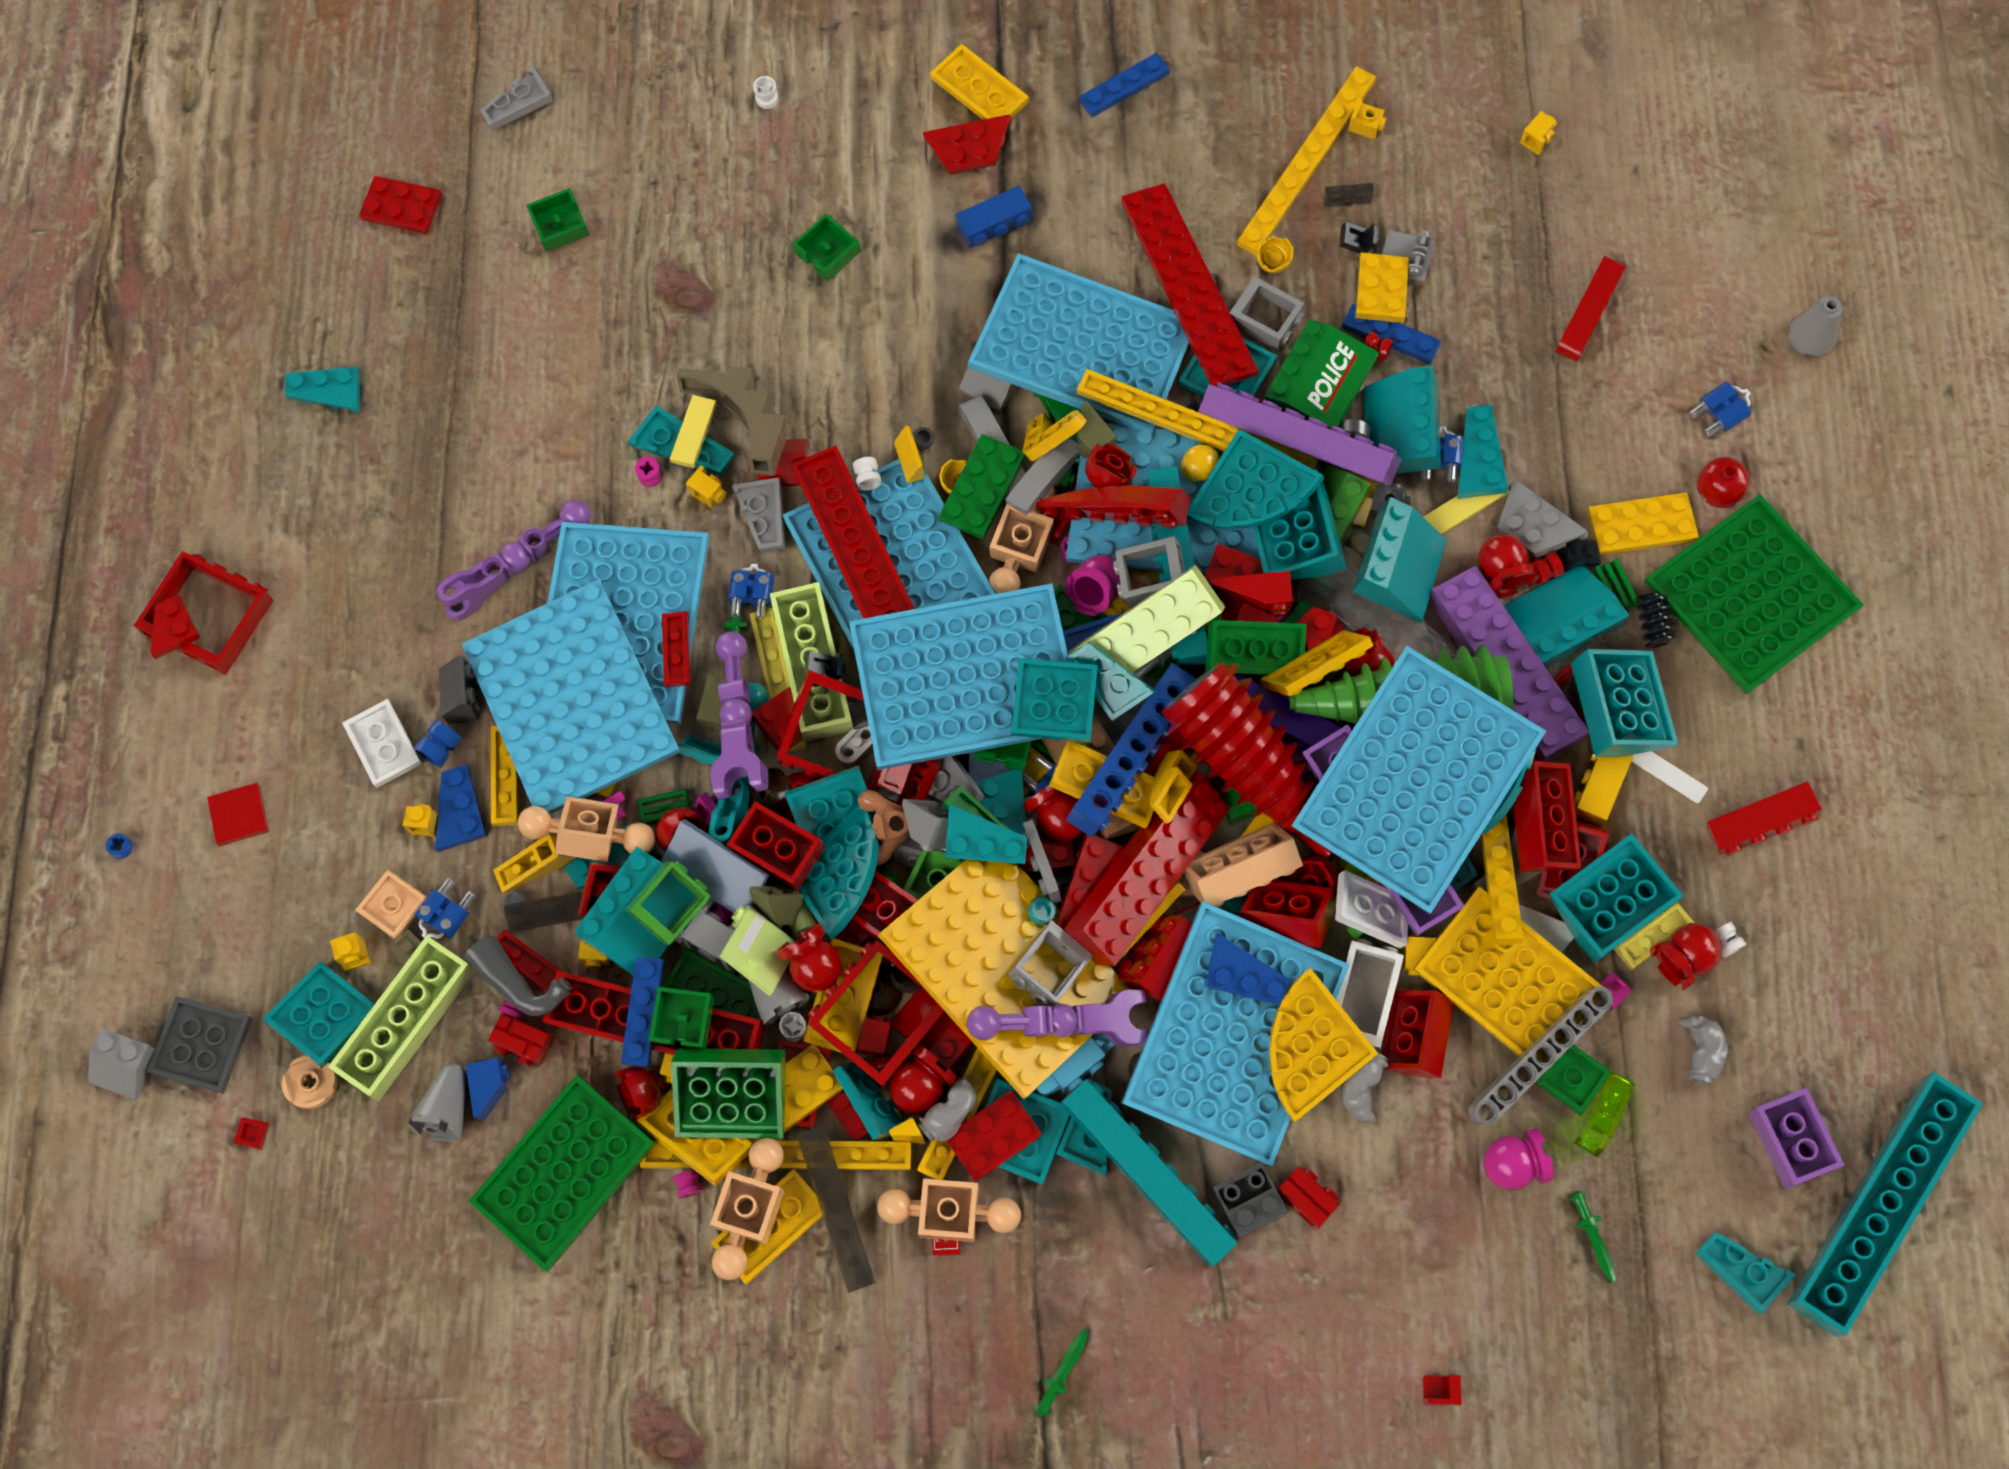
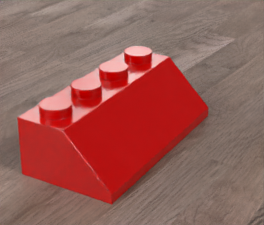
[1513,761,1581,872]

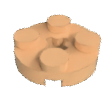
[282,1055,338,1109]

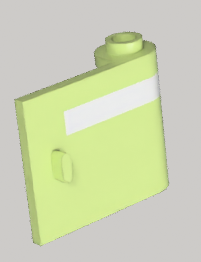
[719,905,795,996]

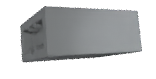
[1230,276,1305,351]
[1113,536,1185,606]
[1007,921,1093,1006]

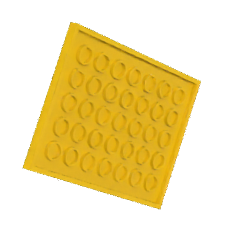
[878,860,1131,1099]

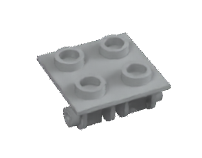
[1382,230,1435,283]

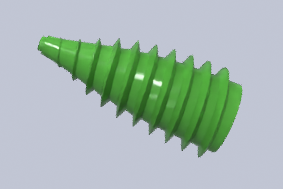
[1289,645,1513,726]

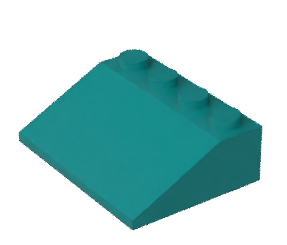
[1364,366,1441,474]
[1253,469,1347,580]
[1352,497,1447,623]
[1504,566,1629,668]
[1571,649,1679,757]
[1549,833,1684,964]
[573,846,695,975]

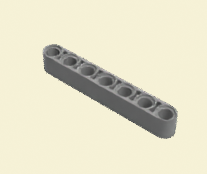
[1468,987,1613,1124]

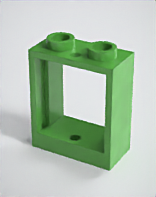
[624,861,711,945]

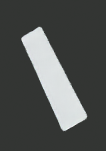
[1631,751,1708,803]

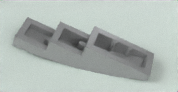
[1005,438,1080,516]

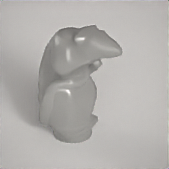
[1678,1015,1728,1085]
[1342,1052,1388,1123]
[918,1079,977,1142]

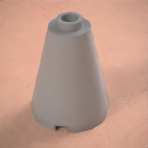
[1788,296,1843,357]
[748,970,810,1025]
[408,1064,467,1142]

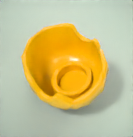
[1257,236,1294,274]
[1180,444,1220,483]
[939,459,967,494]

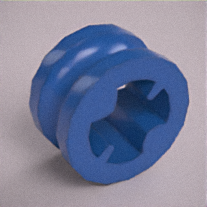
[105,833,133,859]

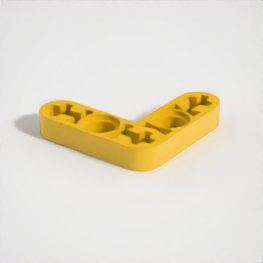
[1023,410,1086,461]

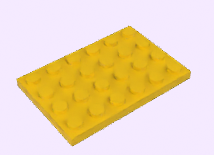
[1412,886,1603,1063]

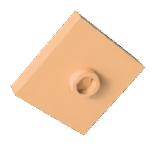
[355,869,427,939]

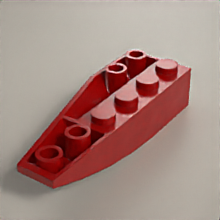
[1035,485,1191,529]

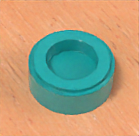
[1027,897,1056,925]

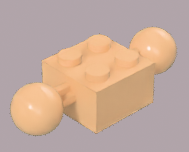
[989,486,1055,594]
[518,796,656,862]
[710,1138,785,1280]
[877,1179,1021,1242]

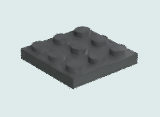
[146,996,253,1094]

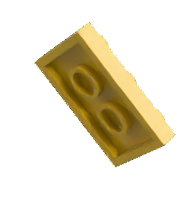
[1355,252,1409,323]

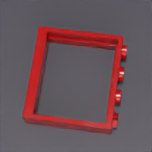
[133,551,273,675]
[775,669,882,791]
[807,940,944,1086]

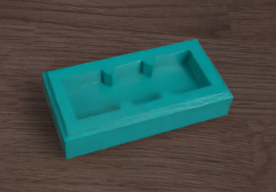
[678,734,722,765]

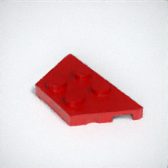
[923,114,1012,175]

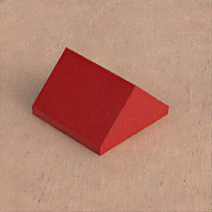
[758,439,808,486]
[578,861,622,916]

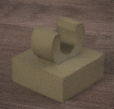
[389,928,421,964]

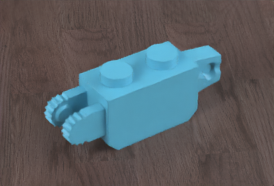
[1037,1034,1115,1098]

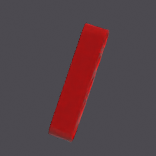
[1555,256,1627,362]

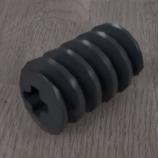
[1635,593,1677,648]

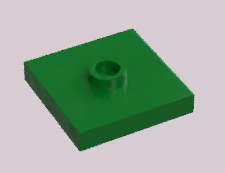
[1534,1044,1612,1116]

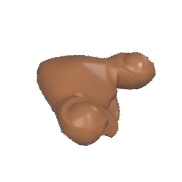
[858,790,910,866]

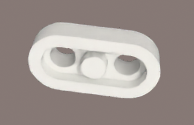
[835,720,873,766]

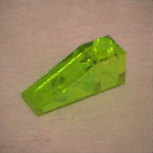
[1573,1072,1635,1158]

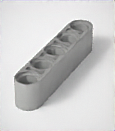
[958,395,1026,497]

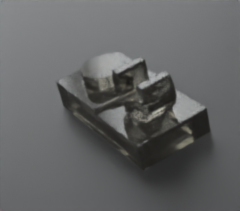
[1291,578,1337,611]

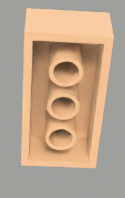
[1184,823,1303,907]

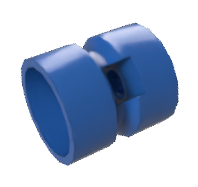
[413,719,462,768]

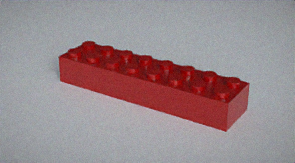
[1064,772,1230,966]
[542,970,766,1055]

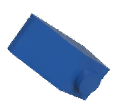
[466,1058,510,1121]

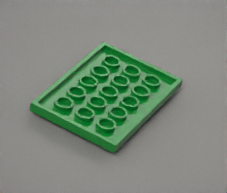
[468,1074,656,1272]

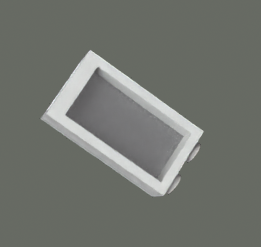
[1336,939,1404,1051]

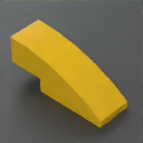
[1150,750,1197,824]

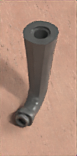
[464,936,572,1016]

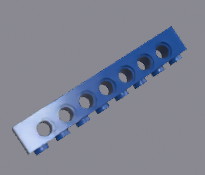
[1066,663,1197,838]

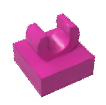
[602,791,626,820]
[691,792,718,829]
[1599,971,1632,1010]

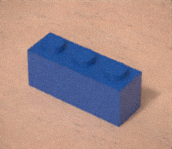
[956,185,1033,249]

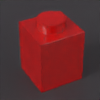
[858,1015,892,1057]

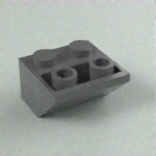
[439,656,481,724]
[1213,1162,1288,1241]

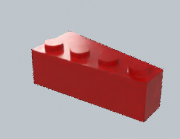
[1706,781,1822,856]

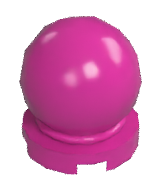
[1064,554,1120,616]
[1483,1128,1554,1190]

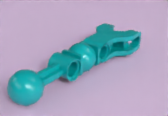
[709,682,769,846]

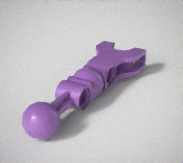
[437,500,591,621]
[710,631,768,800]
[966,990,1149,1047]

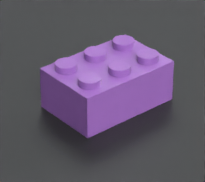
[1748,1088,1845,1189]

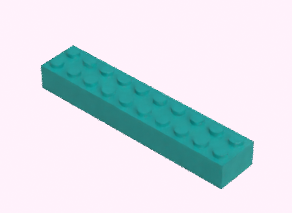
[1787,1072,1984,1338]

